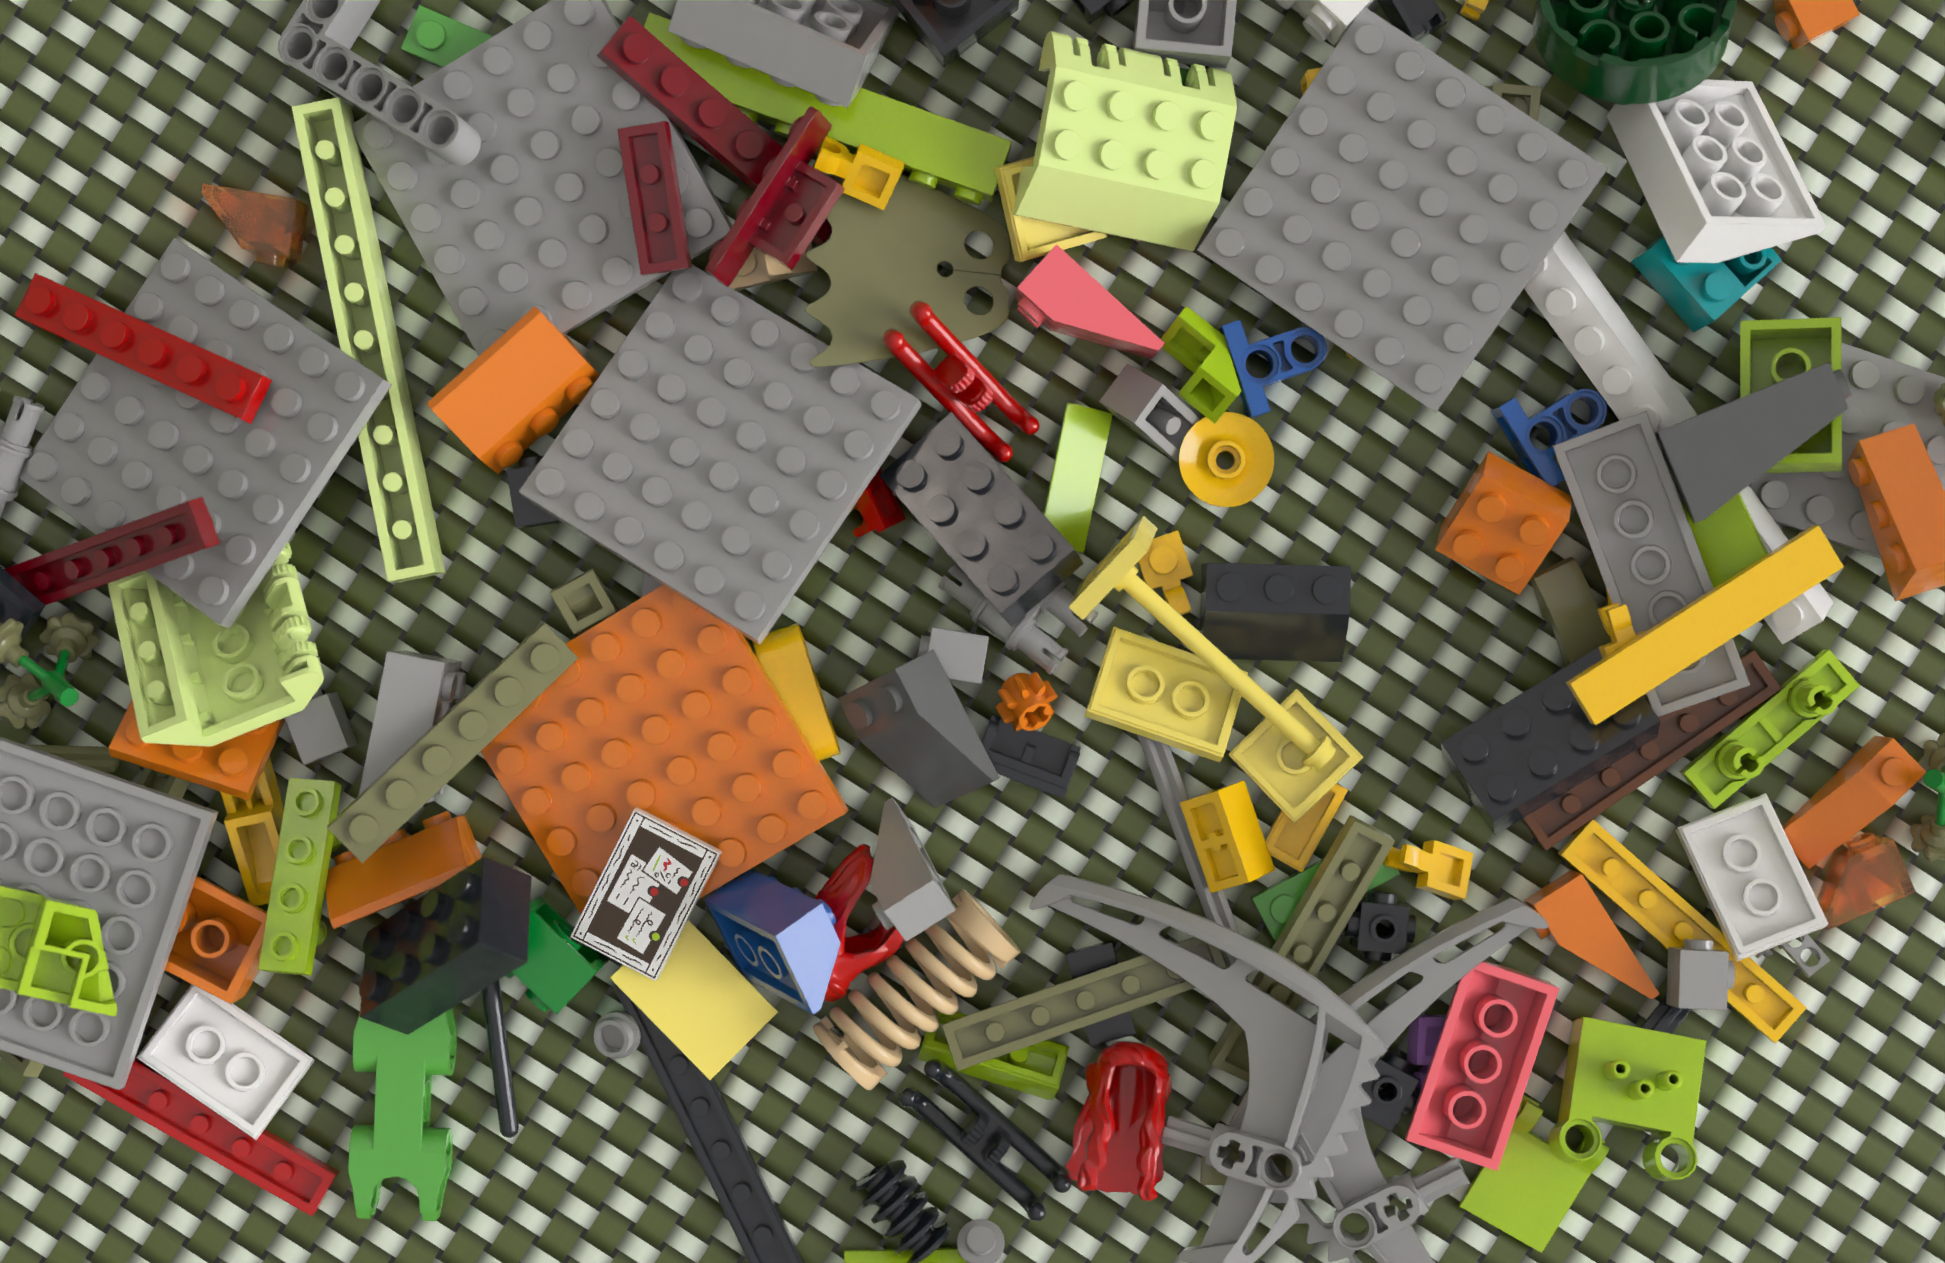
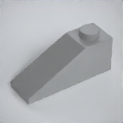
[870,797,956,942]

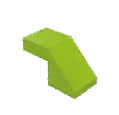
[1161,306,1241,424]

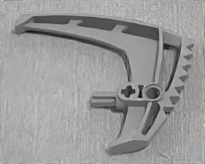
[1029,874,1387,1263]
[1228,897,1549,1263]

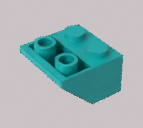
[1631,233,1782,333]

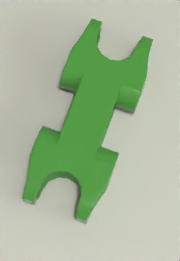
[348,1008,457,1221]

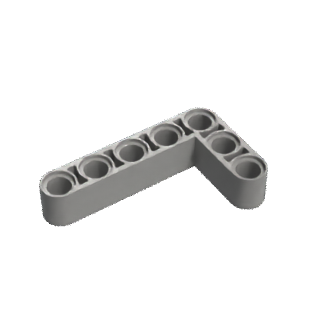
[278,0,481,166]

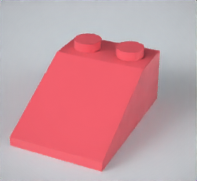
[1015,244,1165,359]

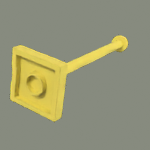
[1068,516,1336,770]

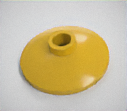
[1179,412,1274,507]

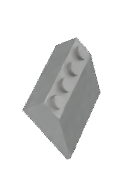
[668,0,899,108]

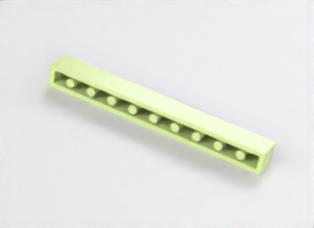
[292,97,446,583]

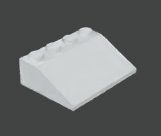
[1607,79,1826,263]

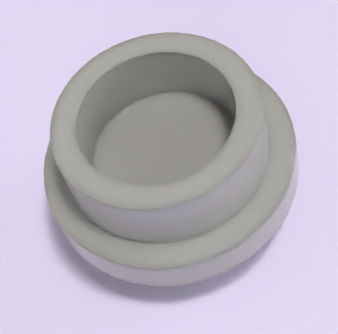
[594,1011,641,1059]
[957,1219,1005,1263]

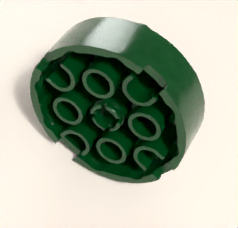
[1533,0,1737,105]

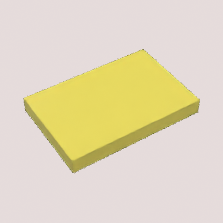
[1084,627,1248,763]
[609,920,778,1080]

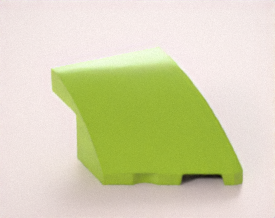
[0,885,117,1017]

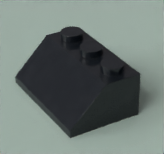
[1200,563,1351,662]

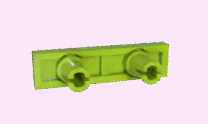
[1680,649,1860,809]
[258,778,342,976]

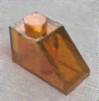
[201,184,309,268]
[1817,832,1916,930]

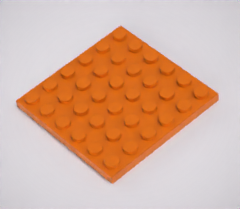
[481,585,849,914]

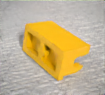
[1180,780,1275,893]

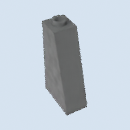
[1655,362,1851,523]

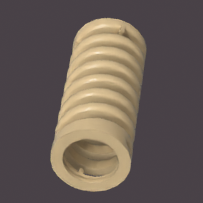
[813,889,1021,1091]

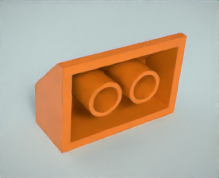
[426,306,600,474]
[325,810,482,929]
[165,876,267,1004]

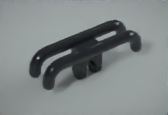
[898,1059,1072,1222]

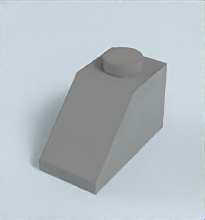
[1099,363,1201,464]

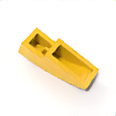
[221,756,284,906]

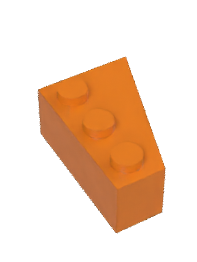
[1848,423,1945,601]

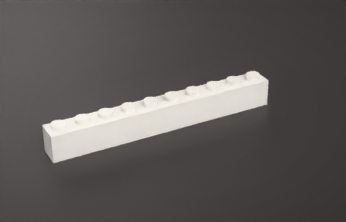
[1524,232,1834,644]

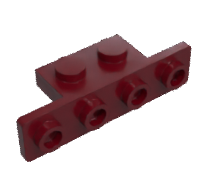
[705,106,844,287]

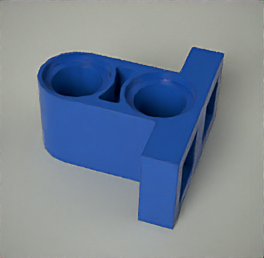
[1218,320,1327,419]
[1490,389,1607,486]

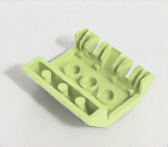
[1013,31,1237,251]
[108,540,324,747]

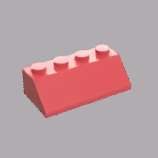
[1405,961,1560,1171]

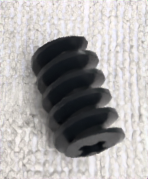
[850,1160,951,1263]

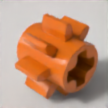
[995,672,1058,731]

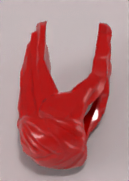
[815,844,904,1002]
[1065,1041,1172,1201]

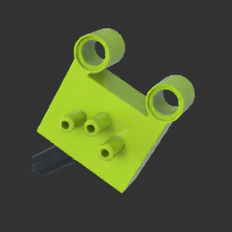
[1548,995,1706,1181]

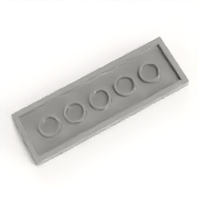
[1553,411,1750,717]

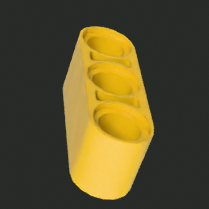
[752,623,841,761]

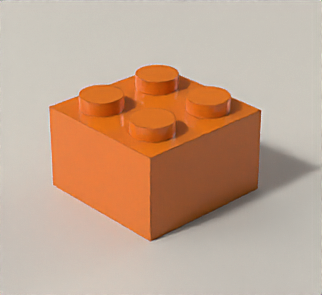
[1435,451,1572,595]

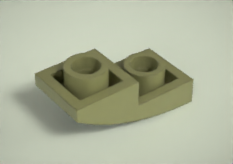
[1530,557,1611,666]

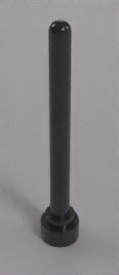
[481,980,519,1138]

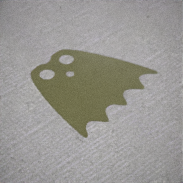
[805,147,1009,367]

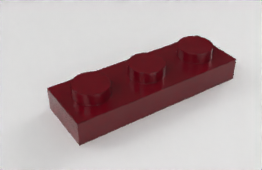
[617,121,692,276]

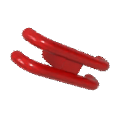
[882,300,1039,462]

